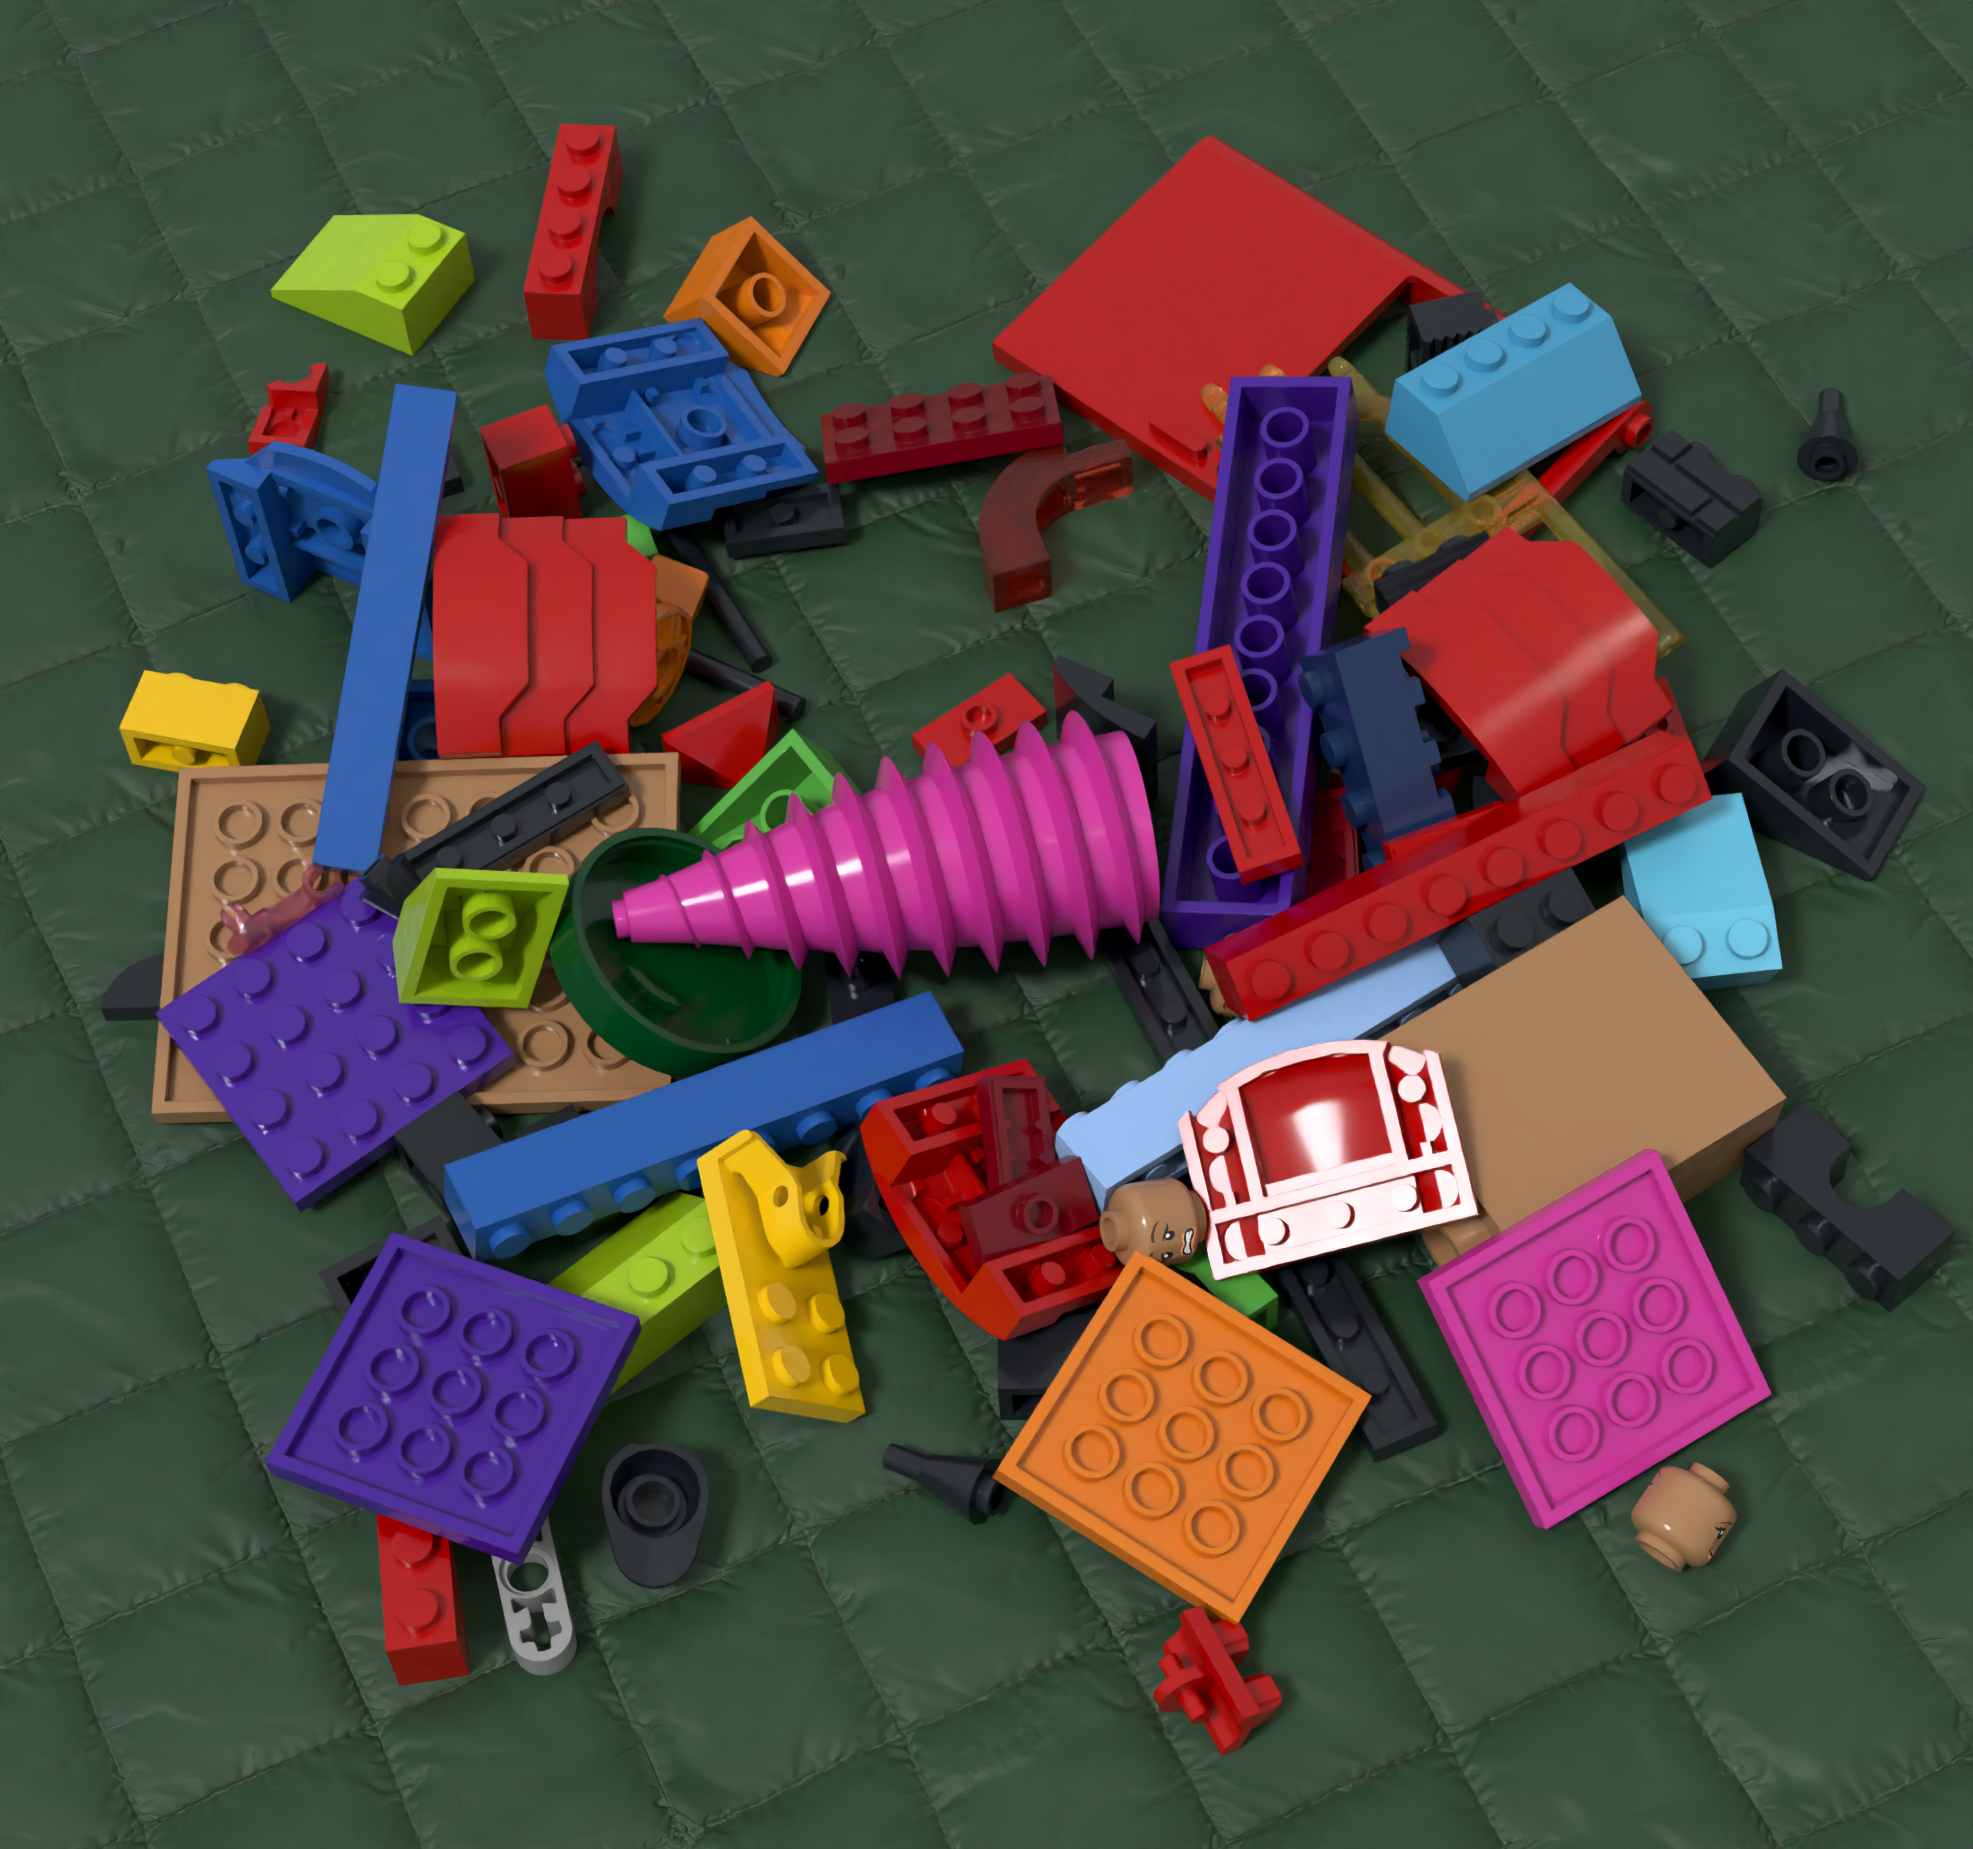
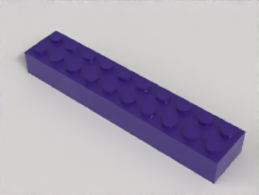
[1161,376,1360,949]

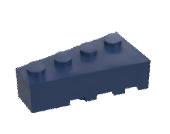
[1298,626,1456,871]

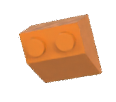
[663,216,831,377]

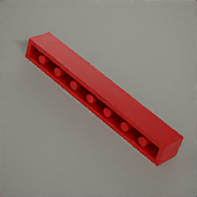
[1203,730,1713,1022]

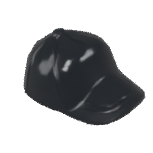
[601,1443,709,1589]

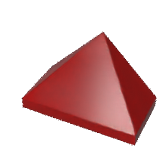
[661,680,780,790]

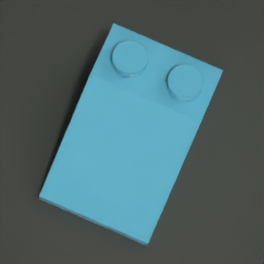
[1618,793,1783,990]

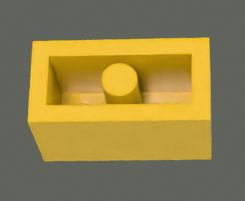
[119,670,271,773]

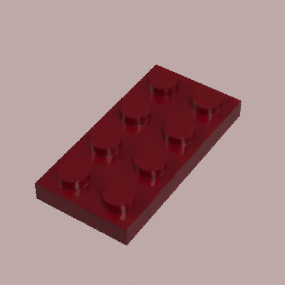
[821,373,1064,485]

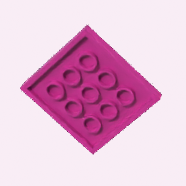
[1417,1149,1772,1530]

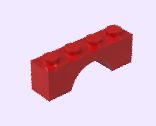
[523,123,624,341]
[376,1513,470,1686]

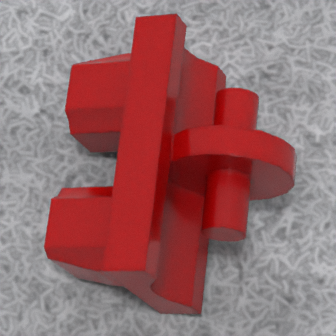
[1153,1605,1282,1755]

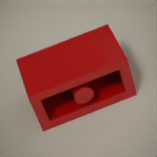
[479,404,587,519]

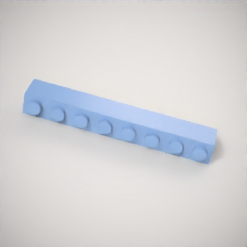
[1054,909,1484,1224]

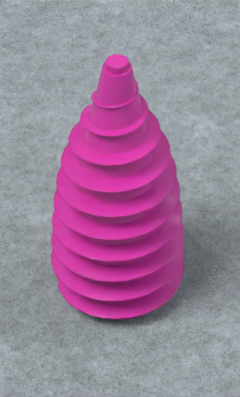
[611,710,1160,980]

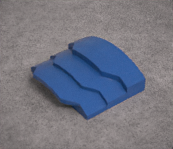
[544,318,819,531]
[206,441,433,663]

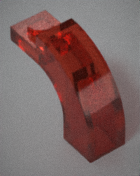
[979,438,1133,613]

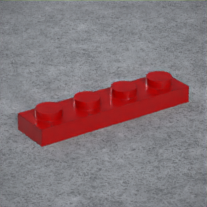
[1169,644,1304,885]

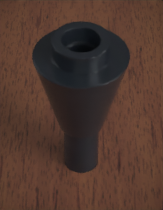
[1797,388,1858,481]
[359,853,422,921]
[883,1443,1008,1525]

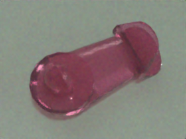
[220,862,344,957]

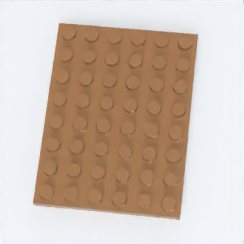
[151,752,681,1124]

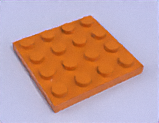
[992,1250,1372,1625]

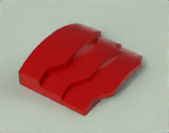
[433,513,658,760]
[1363,526,1673,803]
[860,1058,1171,1341]

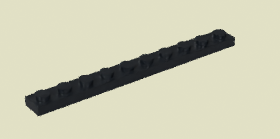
[1096,919,1437,1463]

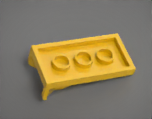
[696,1130,866,1423]

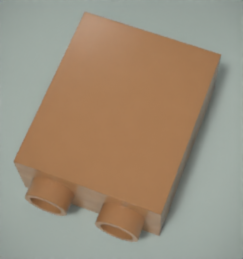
[1378,895,1787,1267]

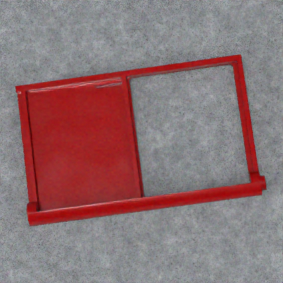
[992,135,1655,612]

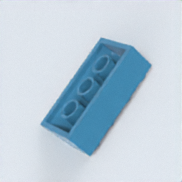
[1385,282,1642,503]

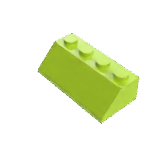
[547,1191,728,1396]

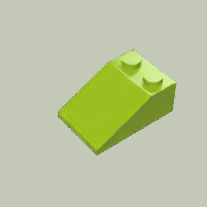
[270,214,475,356]
[392,868,569,1008]

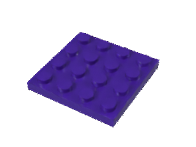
[155,875,517,1213]
[265,1232,642,1566]

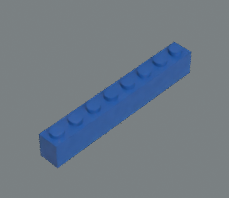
[444,991,964,1262]

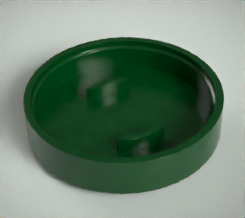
[549,827,802,1078]

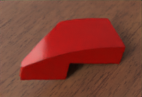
[248,363,329,456]

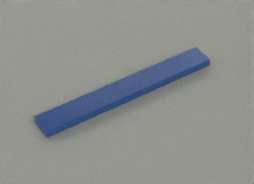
[312,383,459,876]

